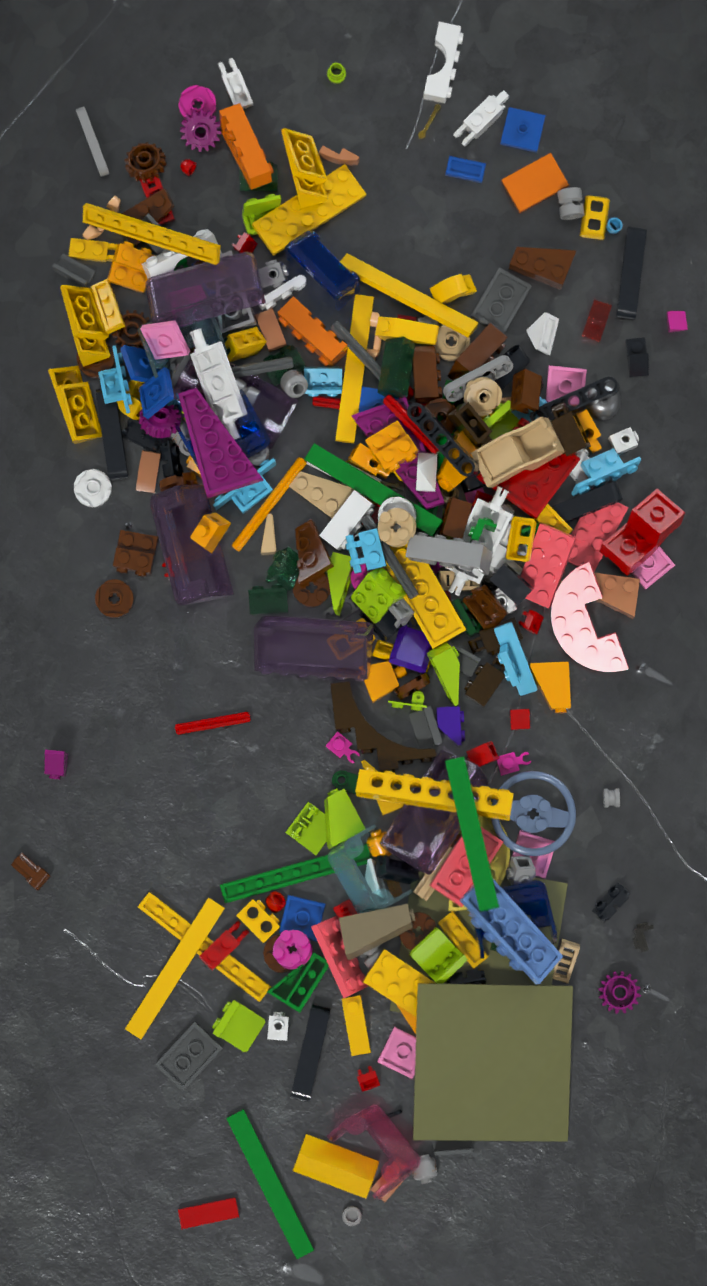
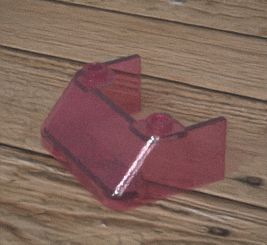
[326,1105,421,1200]

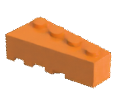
[219,103,273,190]
[277,296,348,367]

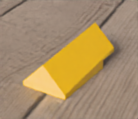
[281,128,328,209]
[60,285,111,367]
[48,366,102,444]
[293,1134,379,1199]

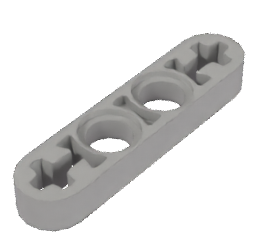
[75,106,110,177]
[443,355,513,402]

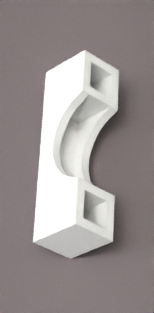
[423,22,464,103]
[142,229,222,289]

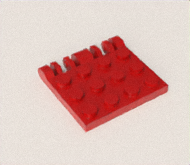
[477,418,580,520]

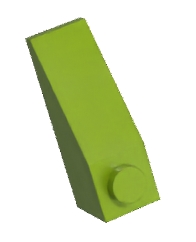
[327,552,353,616]
[426,642,460,706]

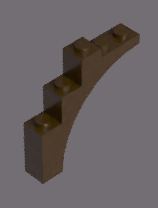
[330,681,436,773]

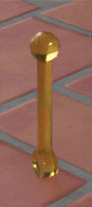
[418,104,441,139]

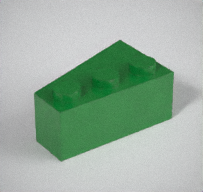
[267,953,329,1013]

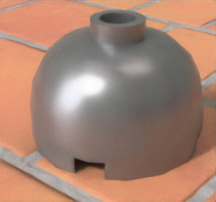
[584,383,621,421]

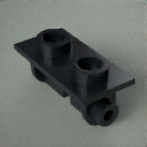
[159,440,183,478]
[592,883,630,922]
[446,968,486,984]

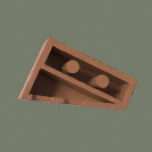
[595,573,640,619]

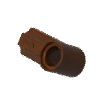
[11,853,51,891]

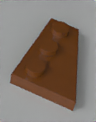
[121,189,174,249]
[295,519,334,586]

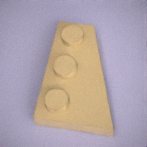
[289,471,354,518]

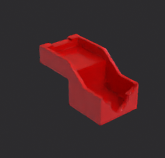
[599,489,685,576]

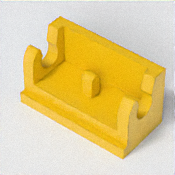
[223,327,267,362]

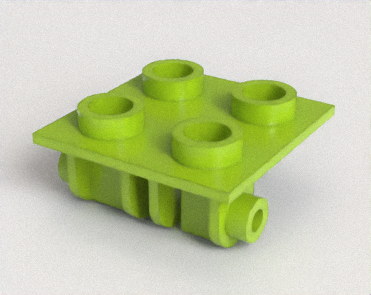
[388,690,427,711]
[285,802,327,855]

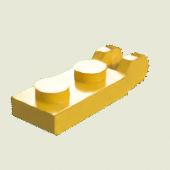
[69,238,118,262]

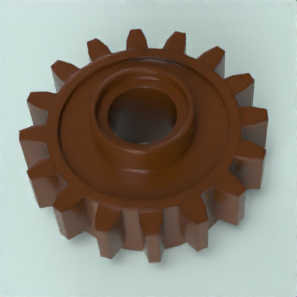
[124,142,167,183]
[112,310,150,349]

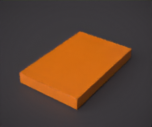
[501,153,569,213]

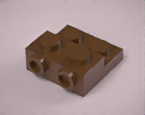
[113,530,158,577]

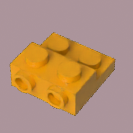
[107,241,156,293]
[365,420,418,473]

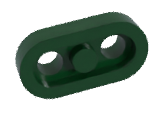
[332,770,358,795]

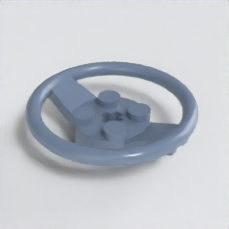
[491,771,576,856]

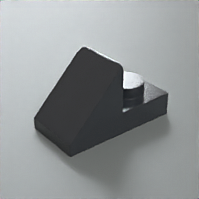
[626,337,649,378]

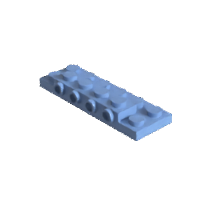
[459,879,563,984]

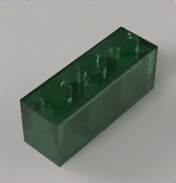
[377,337,415,399]

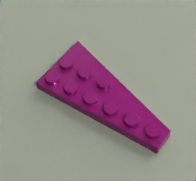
[178,388,264,498]
[351,397,444,510]

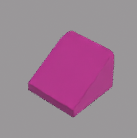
[666,311,688,332]

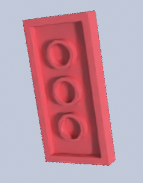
[568,502,628,572]
[521,523,577,609]
[429,826,503,907]
[311,916,369,998]

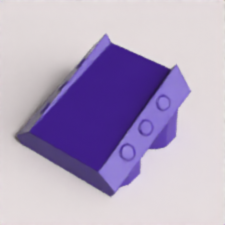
[389,624,433,674]

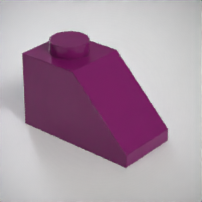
[44,749,68,780]

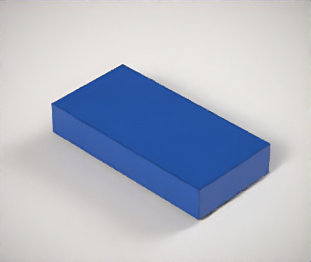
[445,156,486,183]

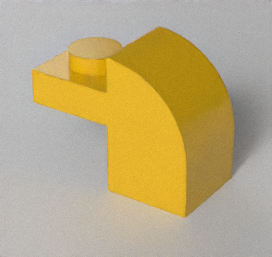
[430,274,477,304]
[117,380,145,421]

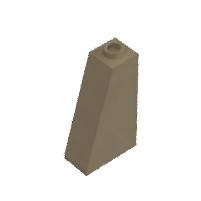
[339,904,415,960]

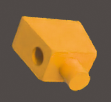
[576,409,602,454]
[346,443,390,479]
[190,512,231,553]
[359,661,407,703]

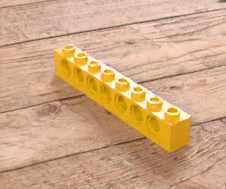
[356,768,514,821]

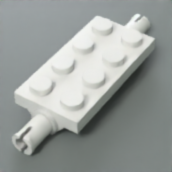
[190,329,248,440]
[445,486,513,596]

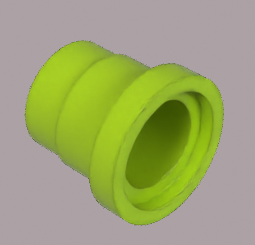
[327,63,346,84]

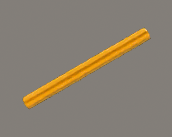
[232,457,306,552]

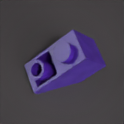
[436,706,465,746]

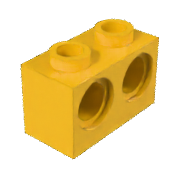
[236,899,280,943]

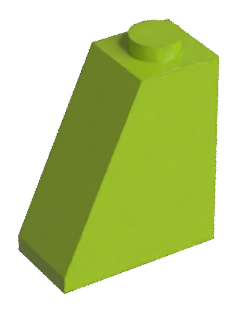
[324,788,366,849]

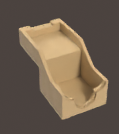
[471,417,565,488]

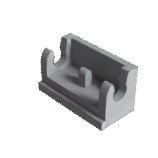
[389,599,415,628]

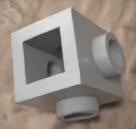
[258,259,289,288]
[506,856,536,887]

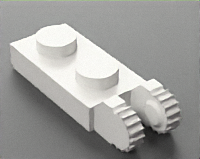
[218,57,253,109]
[259,275,306,311]

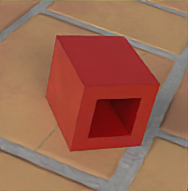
[466,741,500,769]

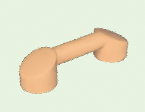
[83,195,121,240]
[367,311,382,360]

